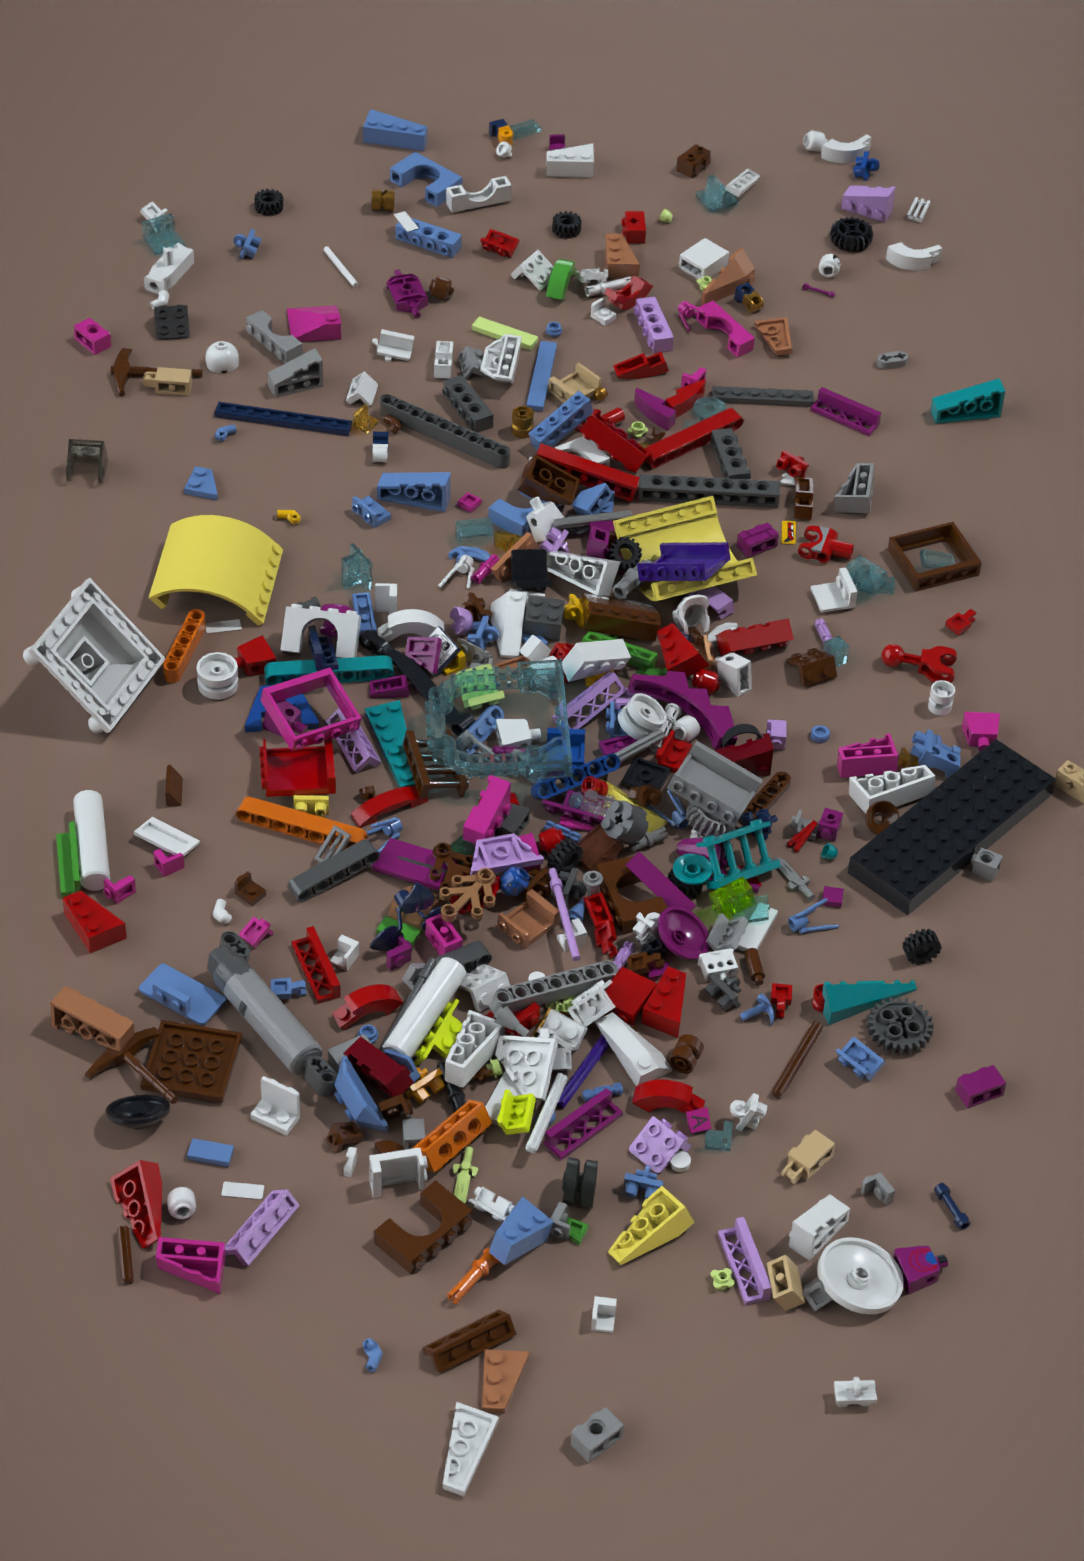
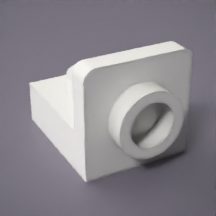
[591,297,617,326]

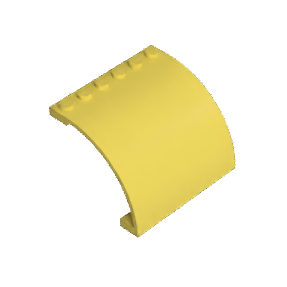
[613,496,757,601]
[149,515,283,626]

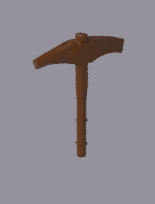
[111,348,203,396]
[85,1027,178,1104]

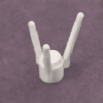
[438,555,475,589]

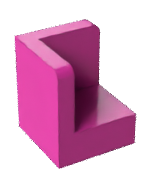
[153,849,185,877]

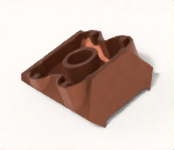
[576,824,622,872]

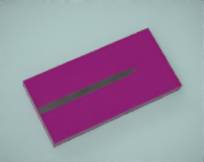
[371,838,459,890]

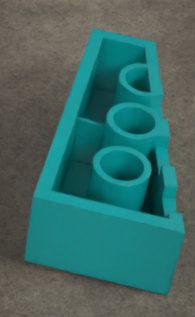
[930,378,1006,424]

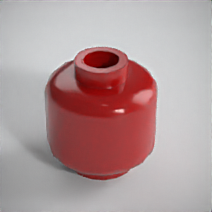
[692,669,721,695]
[536,827,565,856]

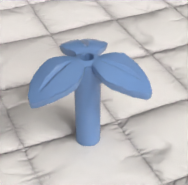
[739,993,774,1026]

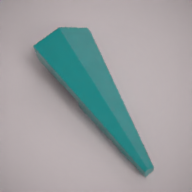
[822,980,917,1025]

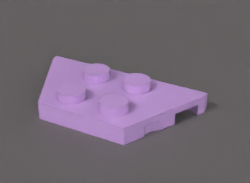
[470,833,544,875]

